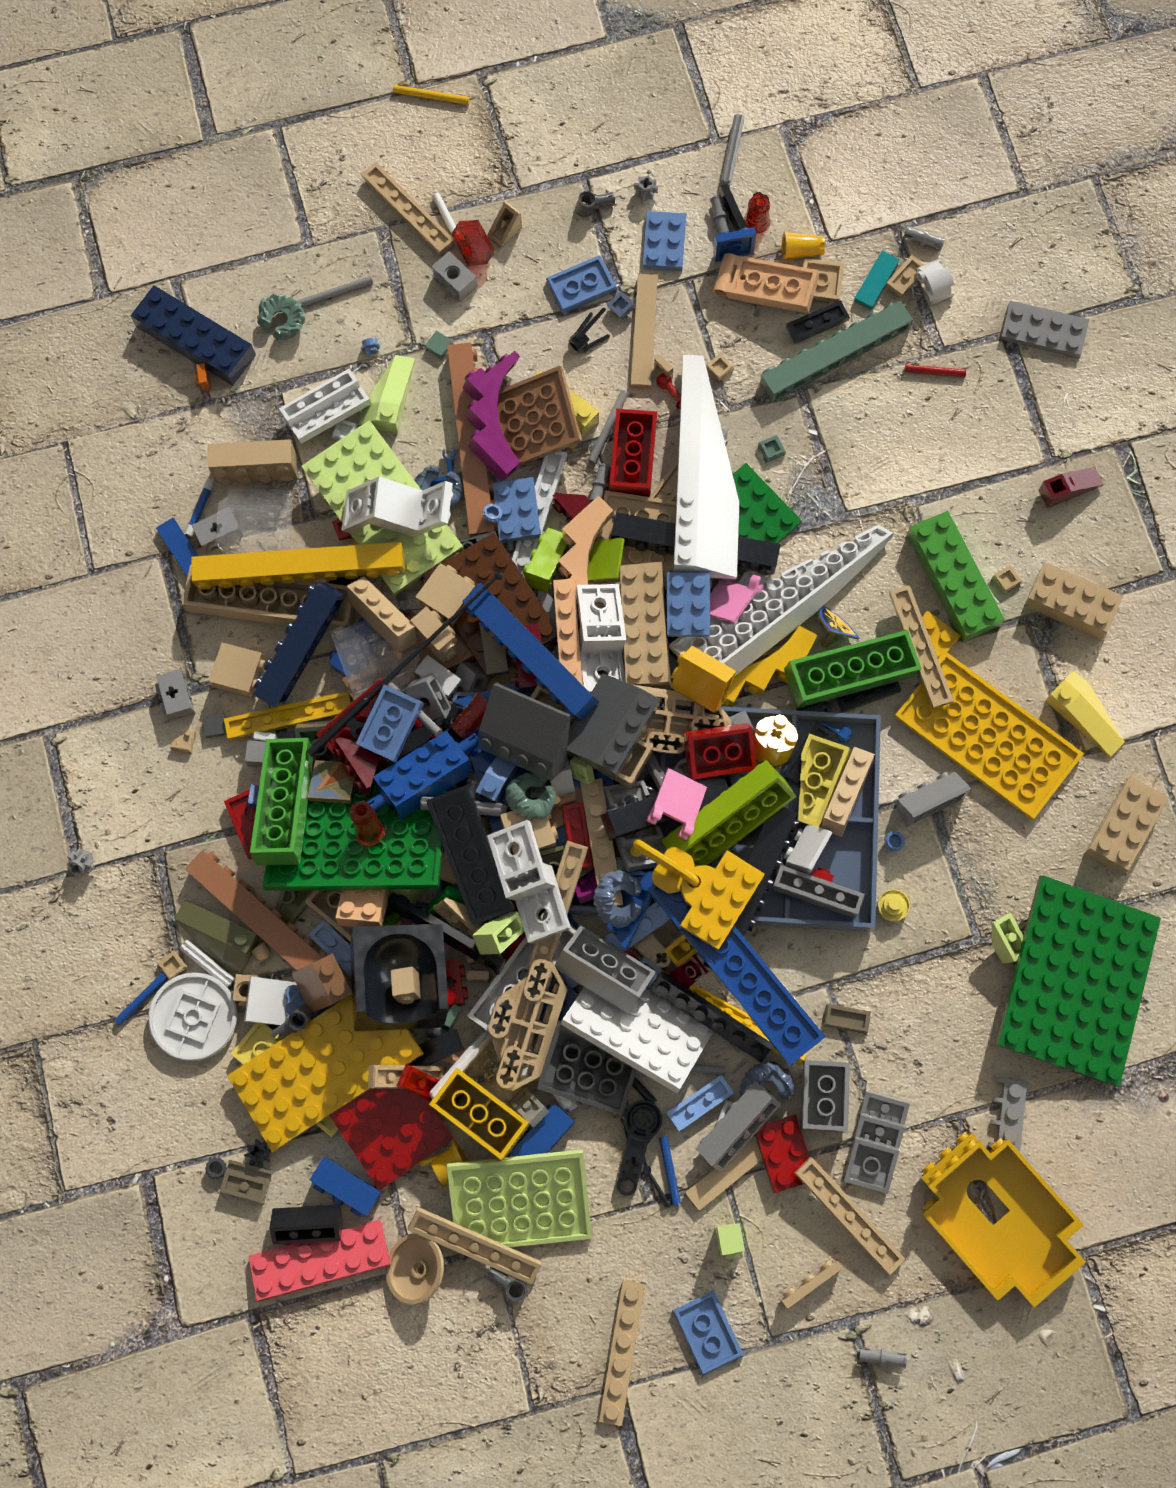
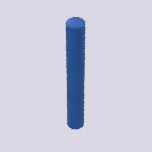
[114,972,168,1026]
[659,1136,681,1205]

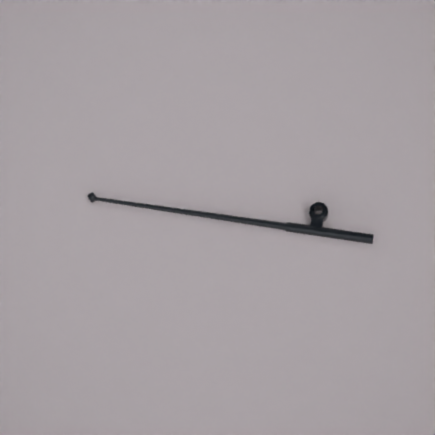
[306,573,503,757]

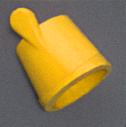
[420,1140,468,1187]

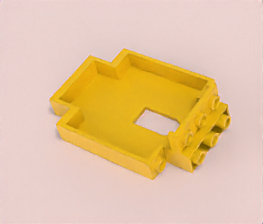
[920,1132,1086,1308]

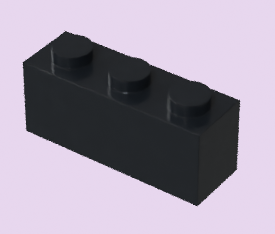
[269,1204,343,1245]

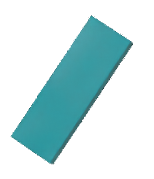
[854,251,900,310]

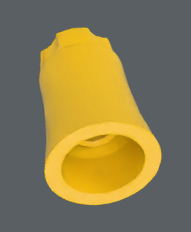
[781,232,825,260]

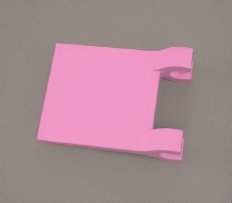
[710,575,764,624]
[647,768,707,840]

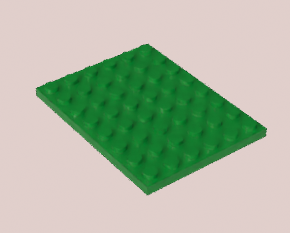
[262,771,447,891]
[995,875,1161,1087]

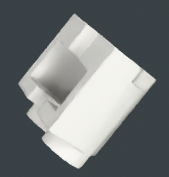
[916,259,955,306]

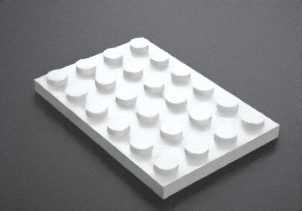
[561,987,714,1093]

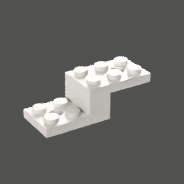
[576,584,626,693]
[487,820,571,943]

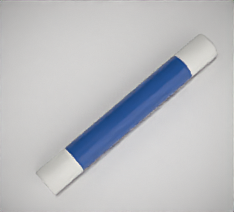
[185,479,214,537]

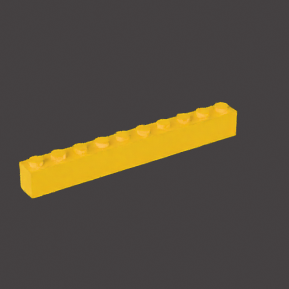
[192,542,405,589]

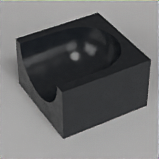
[350,924,449,1031]

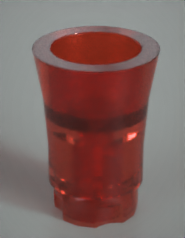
[743,192,771,234]
[449,692,488,740]
[350,801,385,846]

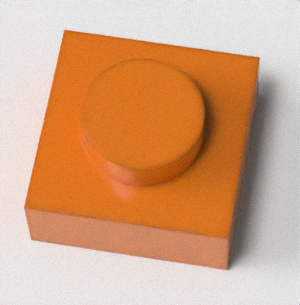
[194,363,211,391]

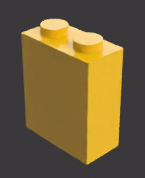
[671,646,736,713]

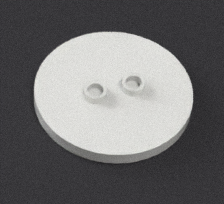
[148,973,238,1062]

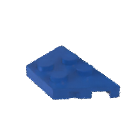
[596,871,654,950]

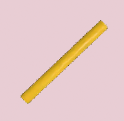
[393,85,470,105]

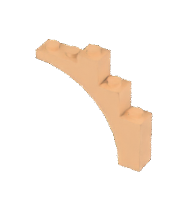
[554,496,613,615]

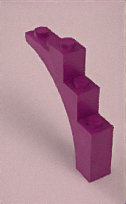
[462,351,521,482]

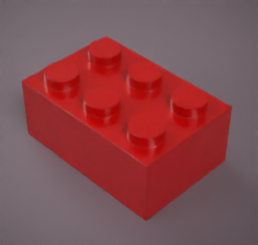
[683,723,756,779]

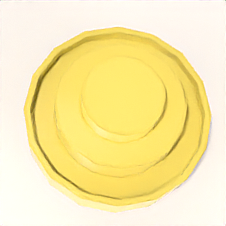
[877,889,910,922]

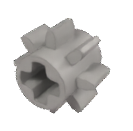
[634,175,658,201]
[67,849,95,876]

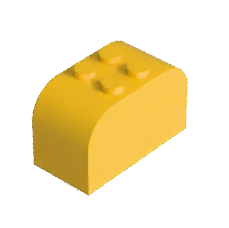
[429,1068,530,1160]

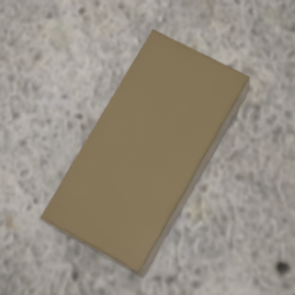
[823,1003,871,1034]

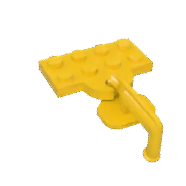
[631,840,765,950]

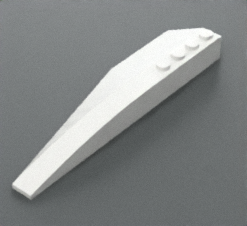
[673,355,739,579]
[668,525,893,676]

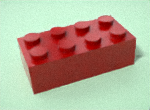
[609,408,657,497]

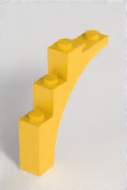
[721,626,818,707]

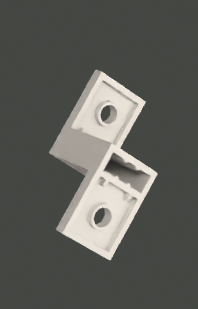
[342,476,453,537]

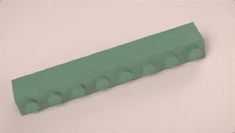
[760,300,913,403]

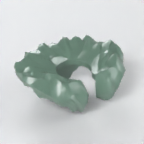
[257,293,305,340]
[505,772,557,820]

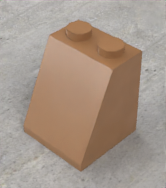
[291,953,353,1012]

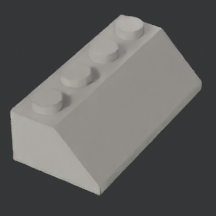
[555,926,656,1014]

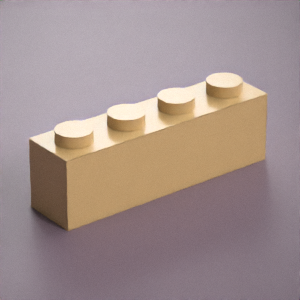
[347,577,416,653]
[821,747,875,837]

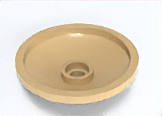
[386,1233,444,1304]

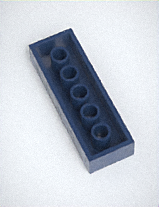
[130,285,256,386]
[253,583,346,708]

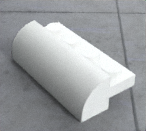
[279,369,371,444]

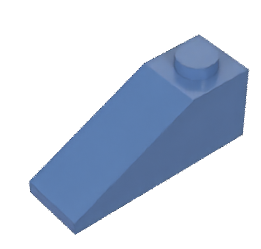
[476,757,519,803]

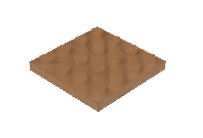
[497,365,582,467]

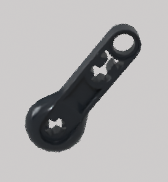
[617,1100,662,1196]

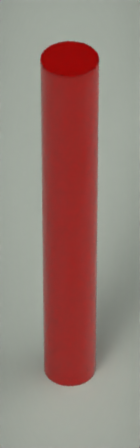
[904,364,966,378]

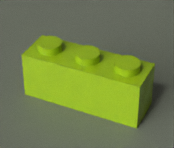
[522,528,569,593]

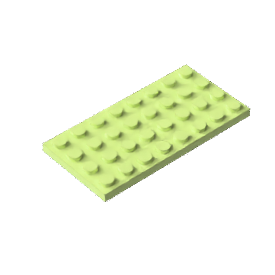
[302,420,463,596]

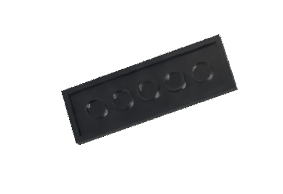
[426,785,515,925]

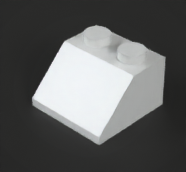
[784,824,833,875]

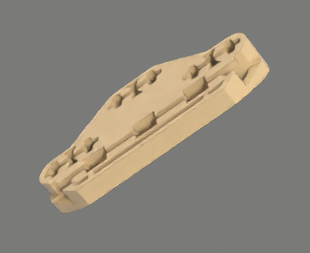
[634,685,731,754]
[488,959,567,1091]

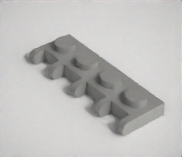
[988,1077,1027,1152]

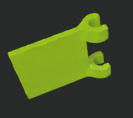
[569,538,624,582]

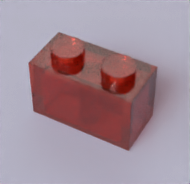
[451,219,495,266]

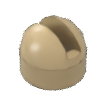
[251,943,271,961]

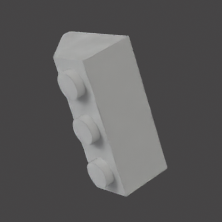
[895,772,971,827]

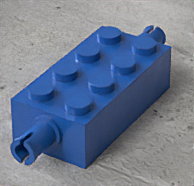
[364,731,478,820]

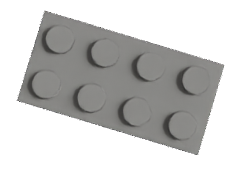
[1000,301,1089,358]

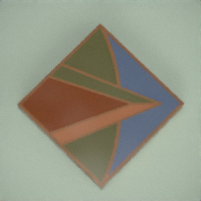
[307,760,355,804]

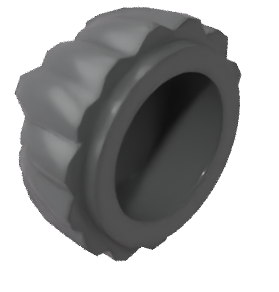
[205,1157,227,1179]

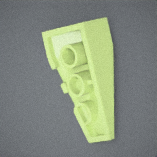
[358,355,415,433]

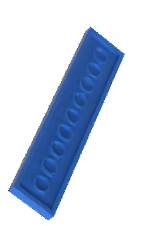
[647,883,826,1066]

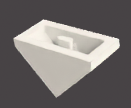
[550,755,576,797]

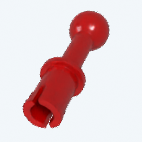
[656,373,681,409]

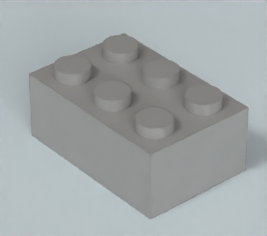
[800,1060,850,1133]

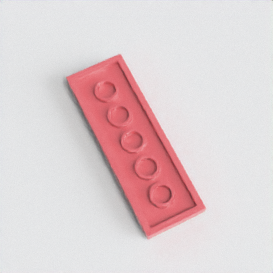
[249,1220,391,1302]

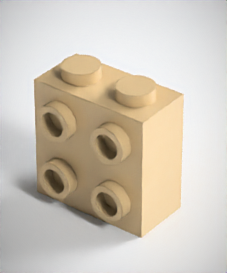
[416,563,475,626]
[410,607,458,663]
[208,642,267,698]
[500,810,559,855]

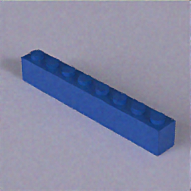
[462,583,599,720]

